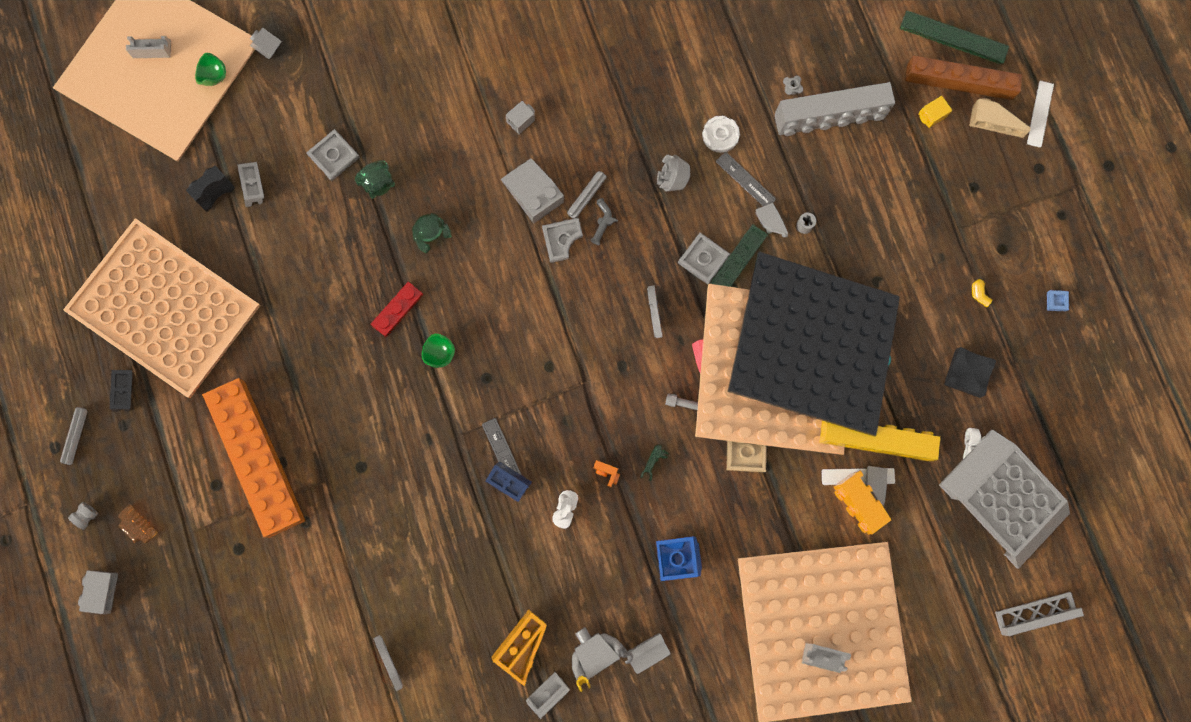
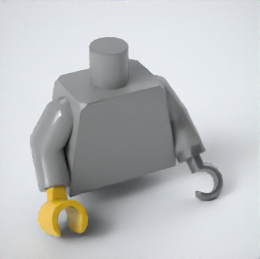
[572,627,633,691]

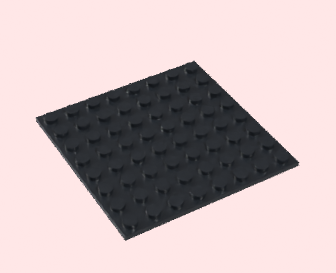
[727,252,900,437]

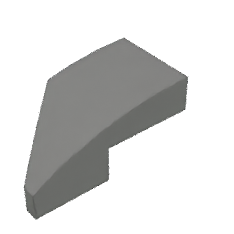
[756,203,788,237]
[866,466,888,506]

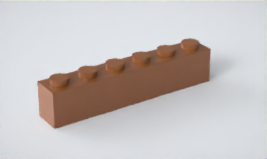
[905,55,1022,100]

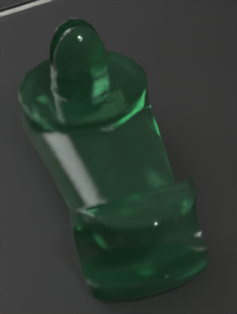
[640,444,669,481]

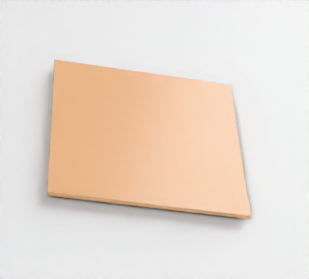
[53,0,255,162]
[695,284,845,455]
[738,542,912,722]

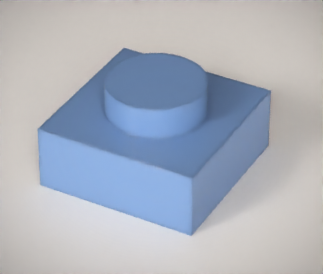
[1047,290,1069,311]

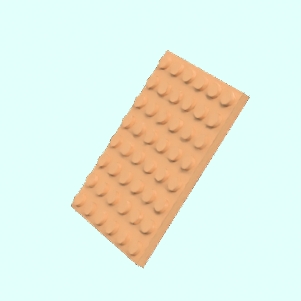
[64,218,261,398]

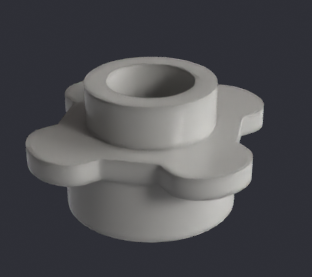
[783,76,803,95]

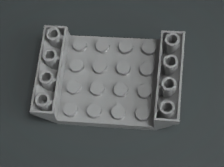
[939,430,1070,569]

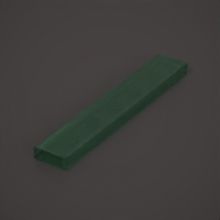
[899,10,1009,64]

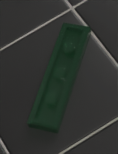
[710,224,768,287]

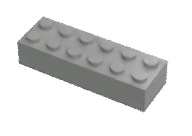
[774,82,895,136]

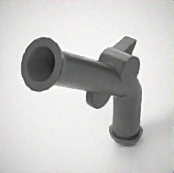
[590,198,618,245]

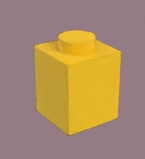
[918,96,952,128]

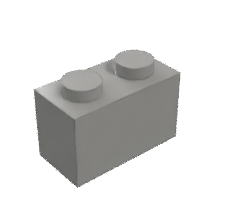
[78,571,118,614]

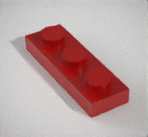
[371,282,423,337]

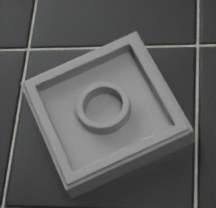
[306,129,360,181]
[678,233,730,285]

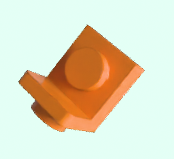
[593,460,620,488]

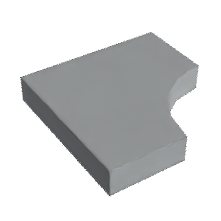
[542,218,583,263]

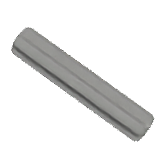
[567,171,606,219]
[60,407,87,465]

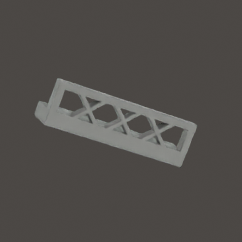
[995,592,1084,636]

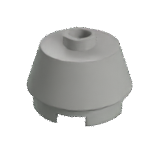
[657,155,690,191]

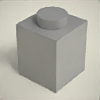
[250,27,282,59]
[506,101,535,134]

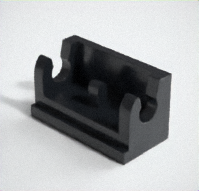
[110,370,133,412]

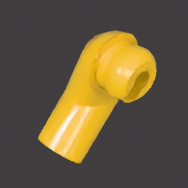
[972,279,992,307]

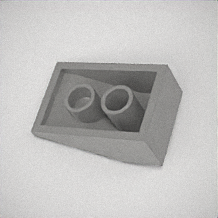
[501,159,564,223]

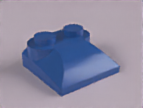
[656,537,702,581]

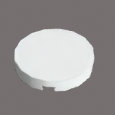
[702,116,740,153]

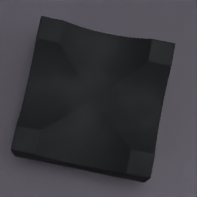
[186,166,235,212]
[944,347,996,398]

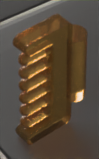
[118,505,158,543]

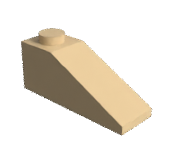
[969,98,1030,138]

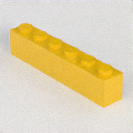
[820,421,940,462]

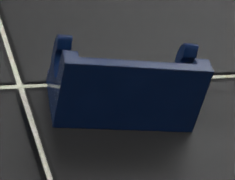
[486,461,532,502]

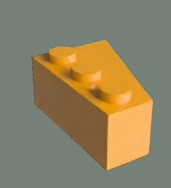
[834,470,891,535]
[491,610,547,686]

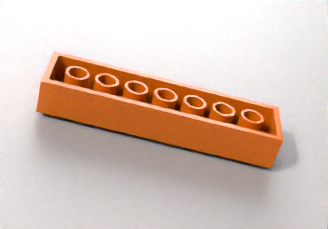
[202,378,305,538]

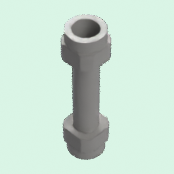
[665,394,698,410]

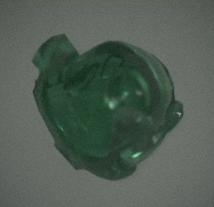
[355,160,395,198]
[411,213,452,253]

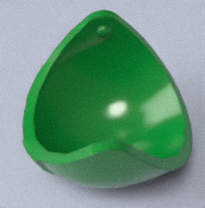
[195,53,226,86]
[422,333,455,368]

